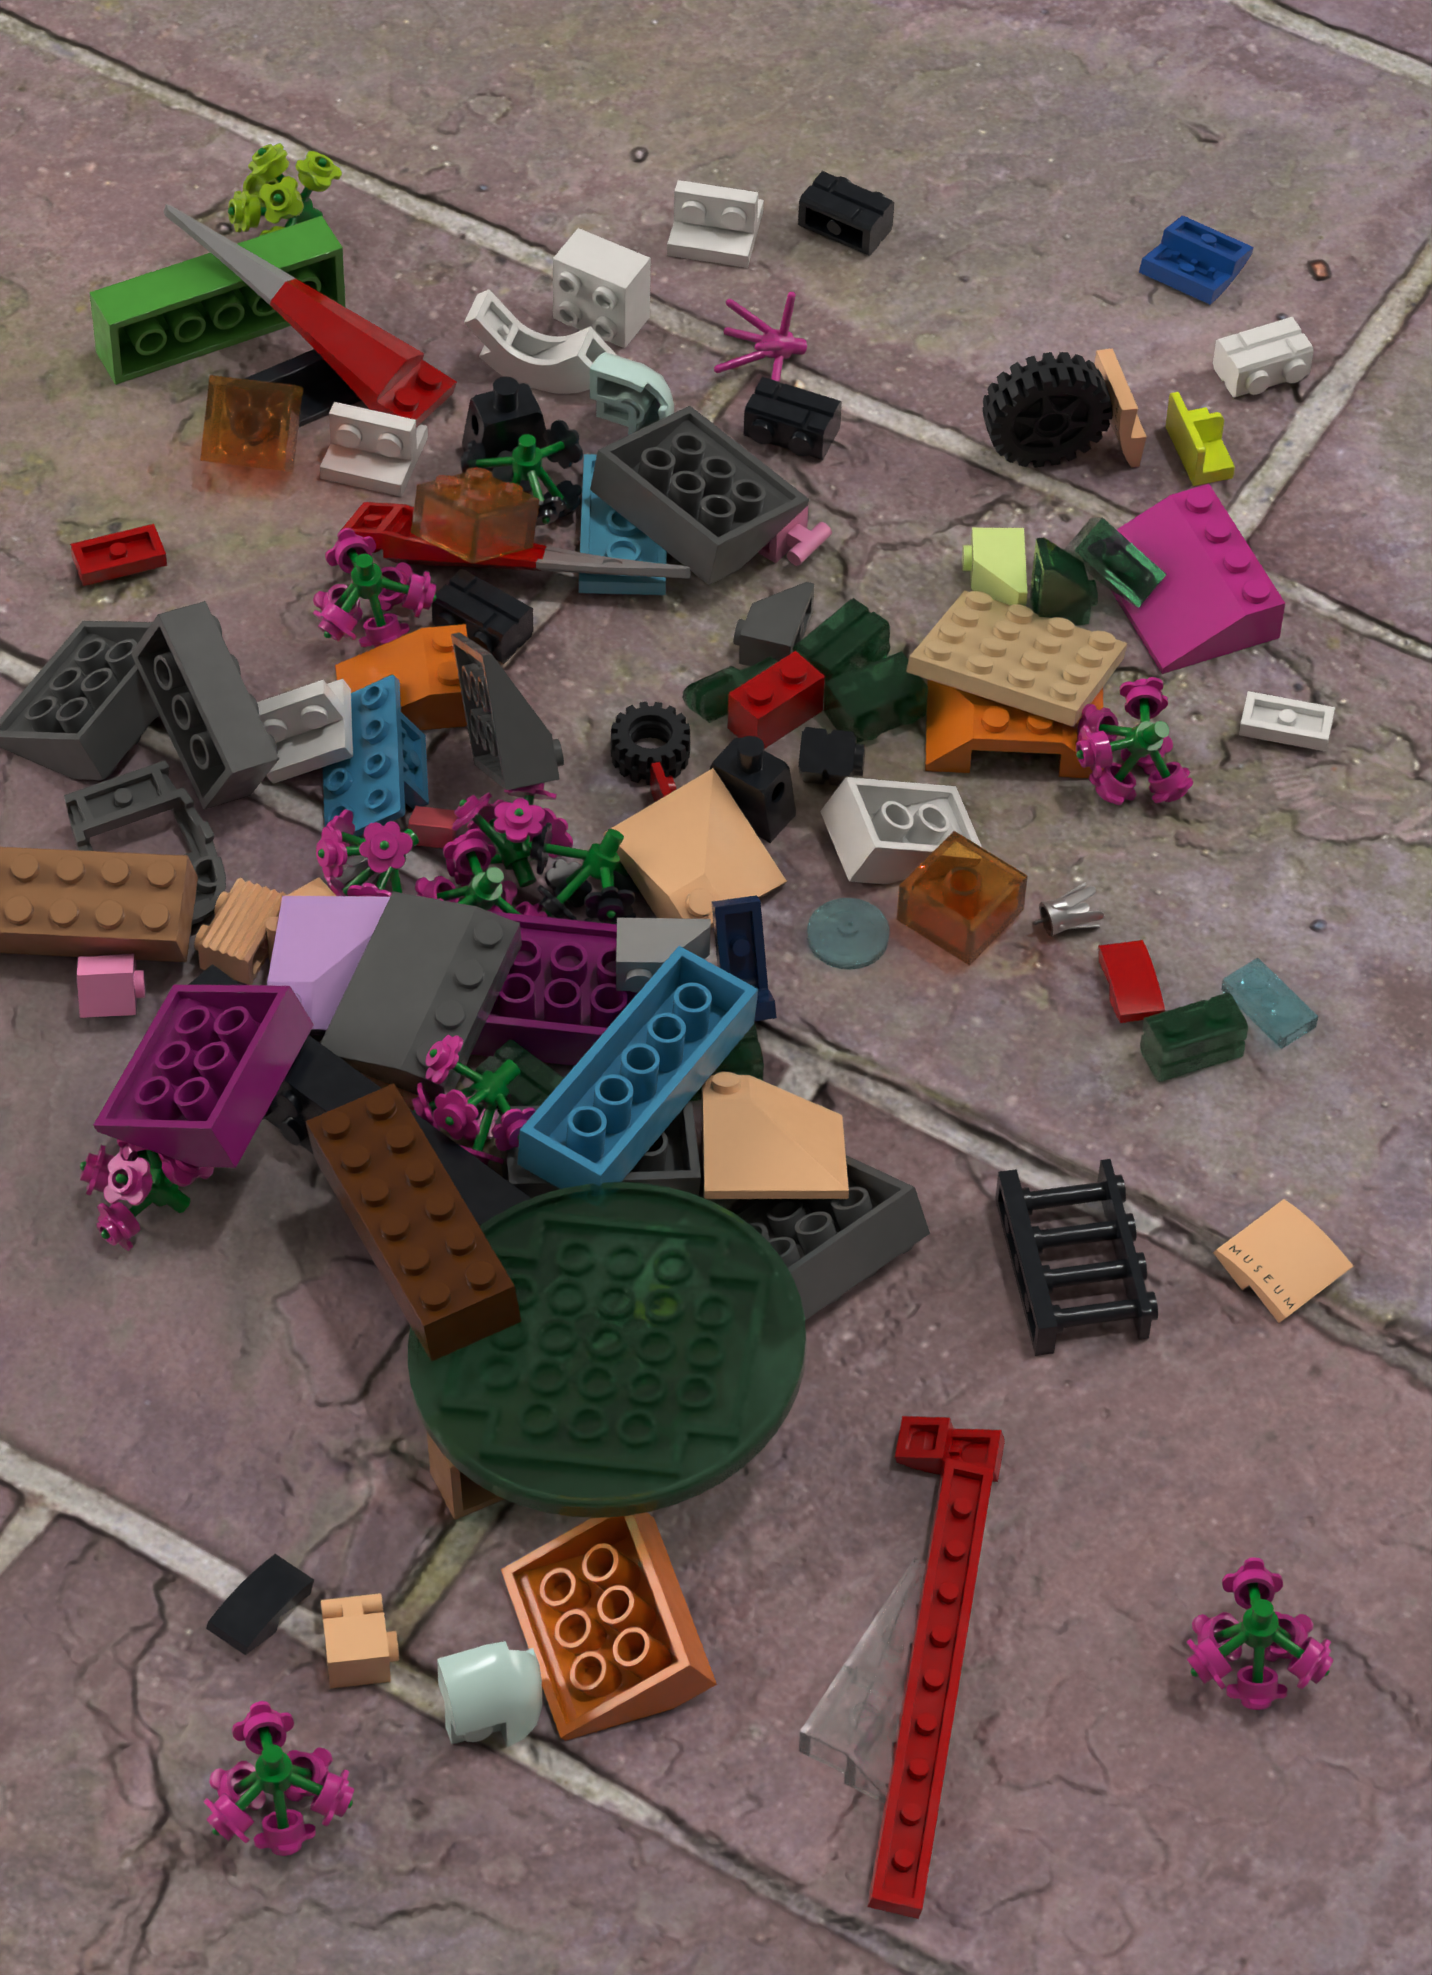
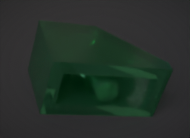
[1063,517,1167,608]
[1030,537,1098,626]

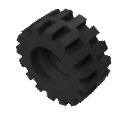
[611,702,690,785]

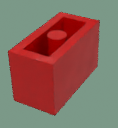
[727,651,825,749]

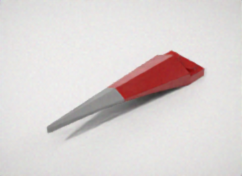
[164,204,457,428]
[340,502,691,579]

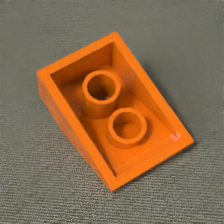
[335,624,468,730]

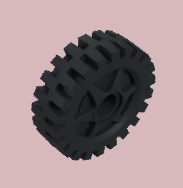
[982,352,1113,468]

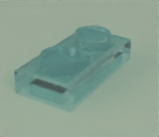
[1221,957,1318,1049]

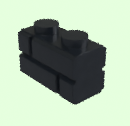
[798,171,894,256]
[743,377,842,460]
[432,568,534,664]
[798,727,866,786]

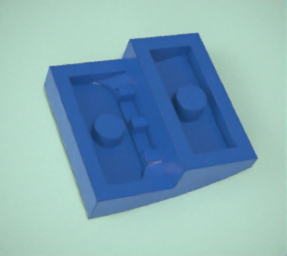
[1139,215,1254,305]

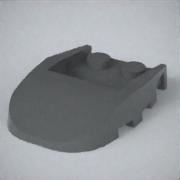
[64,760,226,925]

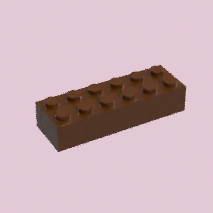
[305,1083,522,1362]

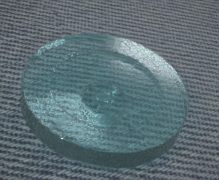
[807,898,890,970]

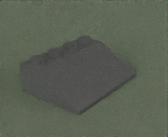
[590,406,809,585]
[0,621,160,780]
[451,632,564,790]
[321,891,522,1101]
[684,1155,930,1335]

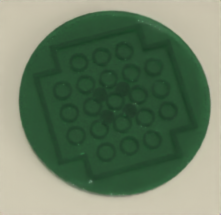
[408,1182,807,1518]

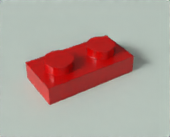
[70,524,167,586]

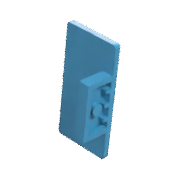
[323,675,429,837]

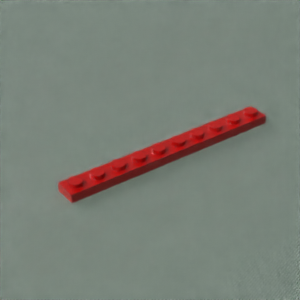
[867,1458,994,1919]

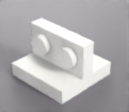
[667,180,764,268]
[320,402,428,497]
[257,679,353,784]

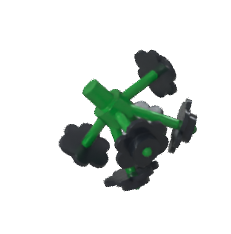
[461,419,583,529]
[529,822,640,925]

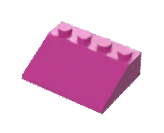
[1088,484,1285,674]

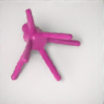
[714,292,807,382]

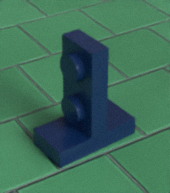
[712,895,777,1021]

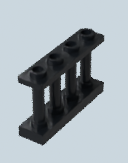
[995,1159,1158,1356]

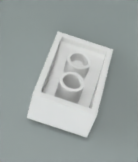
[820,777,986,884]

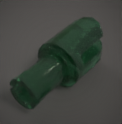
[682,656,777,723]

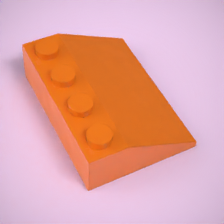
[501,1497,717,1741]

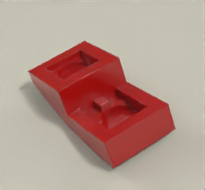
[1098,940,1165,1023]
[895,1416,1005,1482]

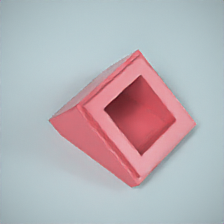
[407,806,458,848]

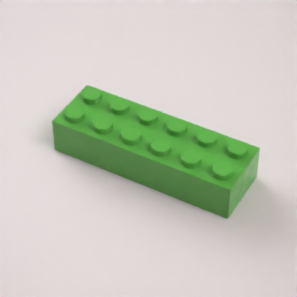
[90,216,346,385]

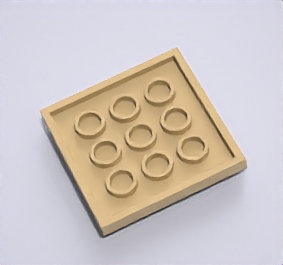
[906,590,1128,726]

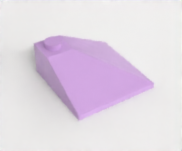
[267,896,390,1036]

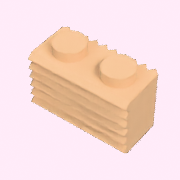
[194,878,286,985]

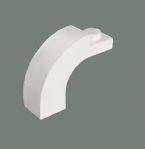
[464,289,616,394]

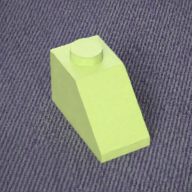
[962,527,1028,606]

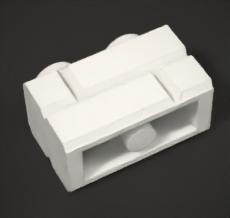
[1213,317,1313,398]

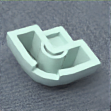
[590,352,674,435]
[437,1641,542,1747]

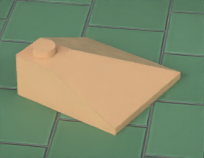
[603,768,787,928]
[701,1072,849,1199]

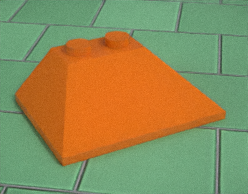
[925,679,1103,778]

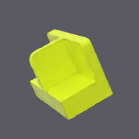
[1165,392,1235,486]

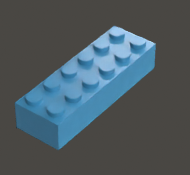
[517,946,758,1210]

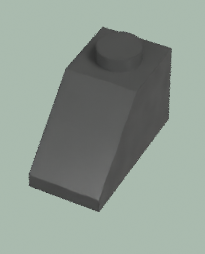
[733,582,814,670]

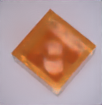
[200,375,303,472]
[411,468,540,564]
[896,831,1028,966]

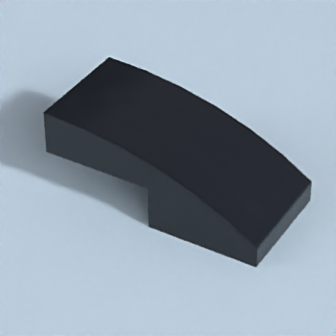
[206,1554,314,1655]

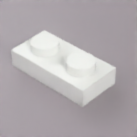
[1239,691,1335,751]

